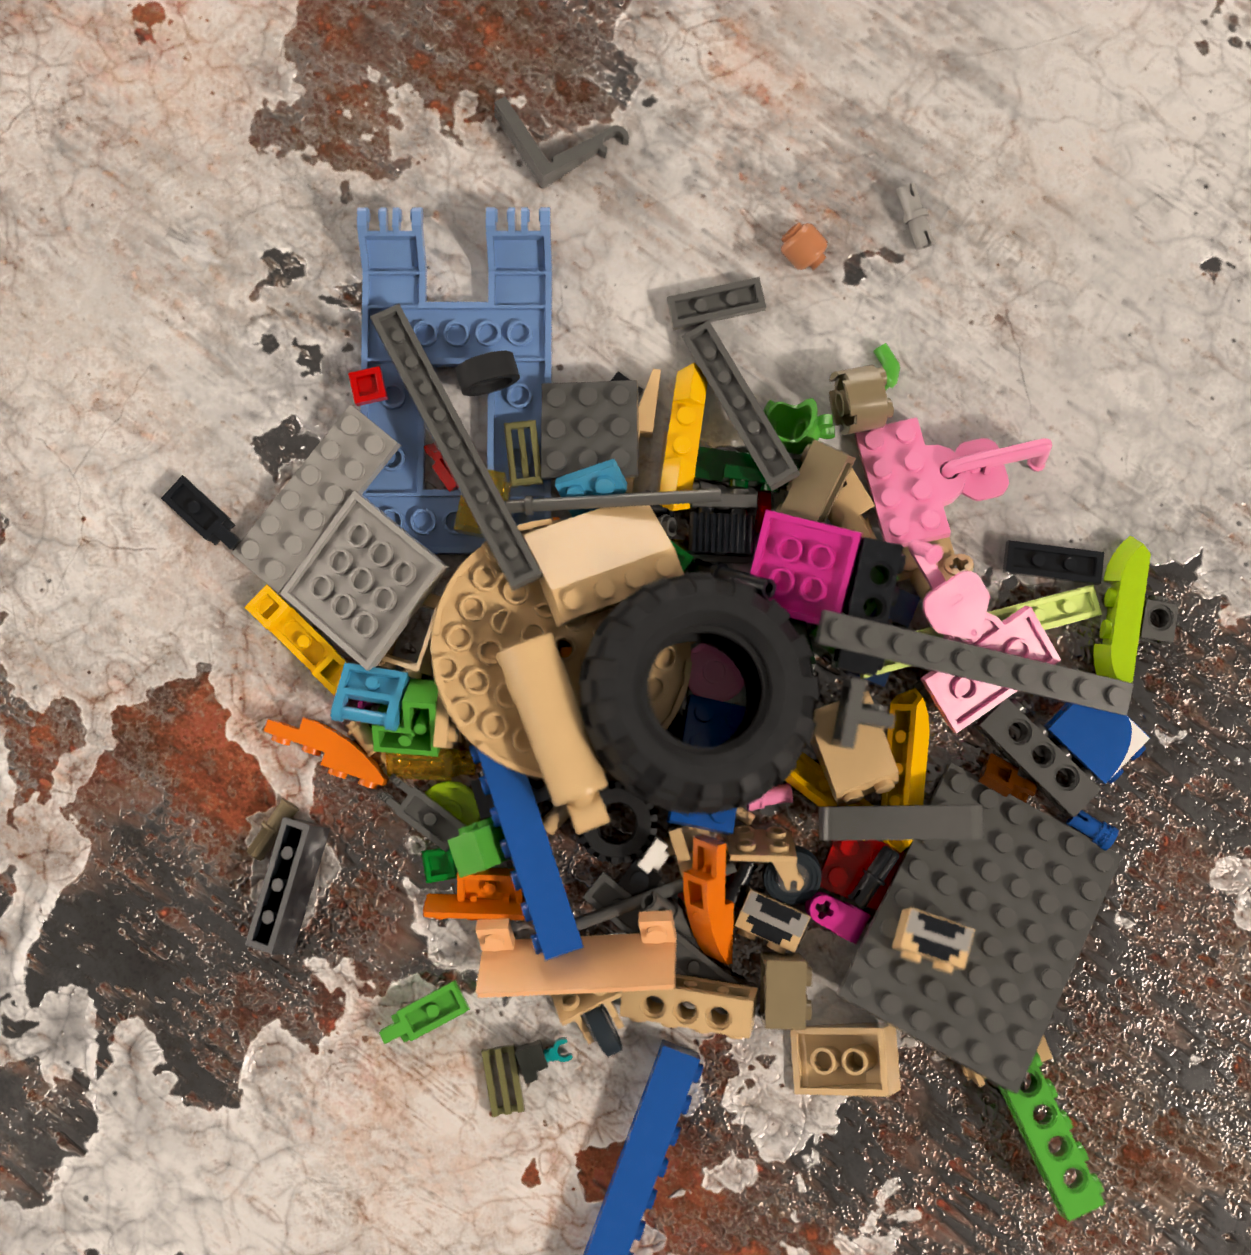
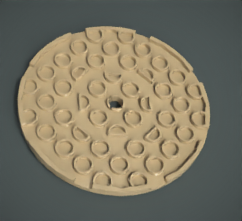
[431,519,692,779]

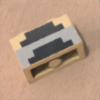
[733,887,810,954]
[892,908,975,974]

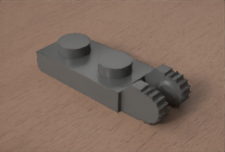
[377,773,467,852]

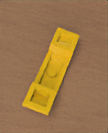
[244,585,348,696]

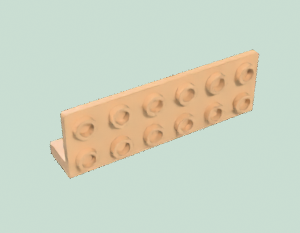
[475,910,677,998]

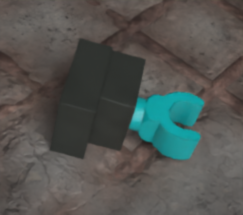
[515,1037,573,1084]

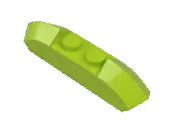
[1093,535,1151,683]

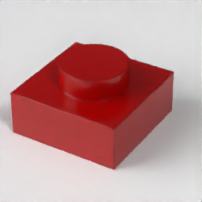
[348,366,388,406]

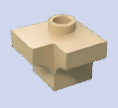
[664,825,711,878]

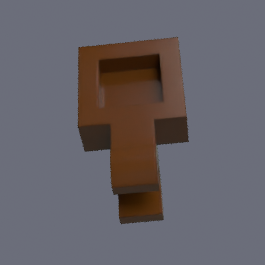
[978,753,1037,803]

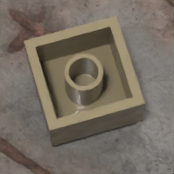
[760,952,812,1030]

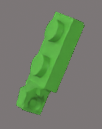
[379,979,470,1044]

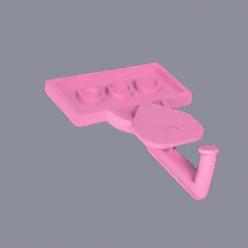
[855,417,1052,548]
[908,540,1061,733]

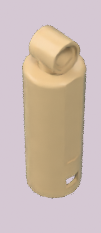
[496,633,609,835]

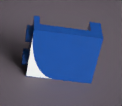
[1044,702,1150,784]

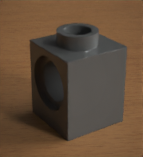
[1139,595,1179,645]

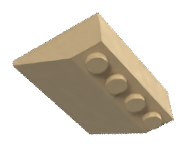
[522,505,684,628]

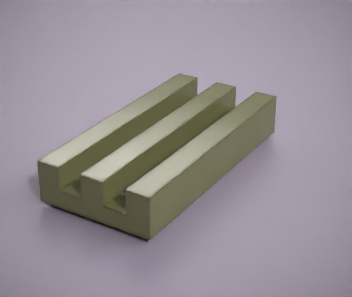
[504,420,543,488]
[481,1044,525,1117]

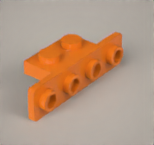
[423,868,533,922]

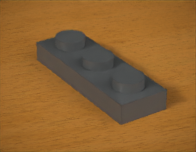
[667,277,766,330]

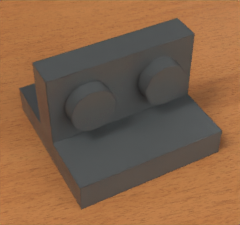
[831,678,896,749]

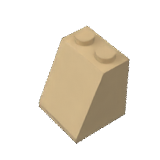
[810,691,899,806]

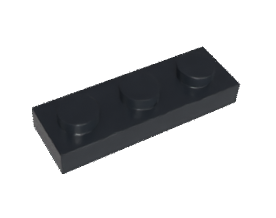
[1003,540,1104,585]

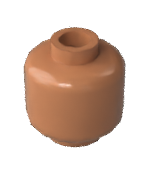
[781,222,828,270]

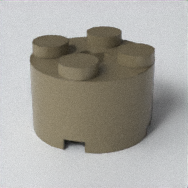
[829,365,894,435]

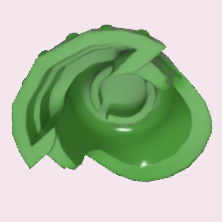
[763,398,835,455]

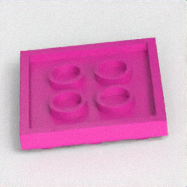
[750,510,863,625]

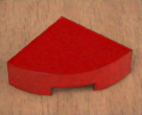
[755,491,771,533]

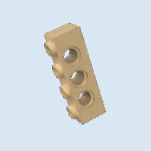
[619,974,758,1039]

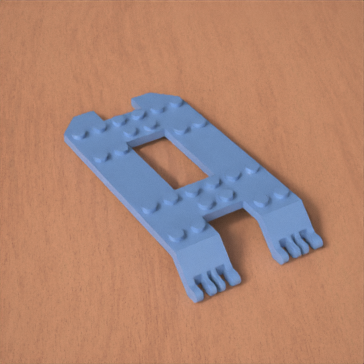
[357,207,552,554]

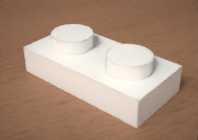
[637,835,669,874]

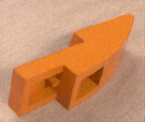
[264,717,389,789]
[683,834,734,965]

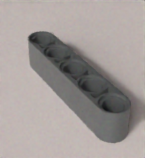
[818,805,984,840]

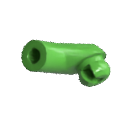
[873,343,900,390]

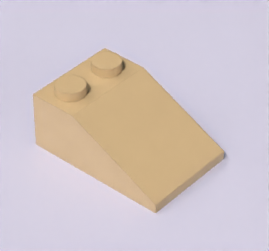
[790,1022,901,1097]

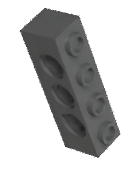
[973,698,1101,817]

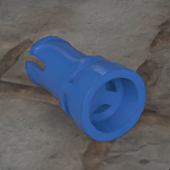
[1067,810,1119,851]

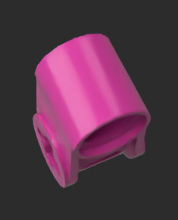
[805,891,871,944]

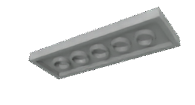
[232,404,401,593]

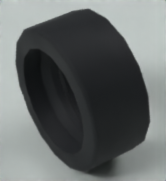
[455,350,520,396]

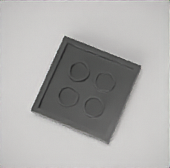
[541,380,639,480]

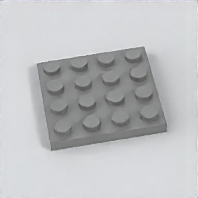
[280,491,449,671]

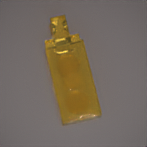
[385,748,477,781]

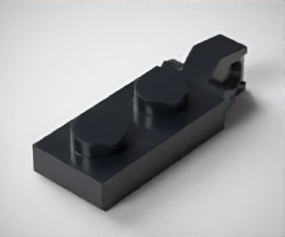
[161,475,241,550]

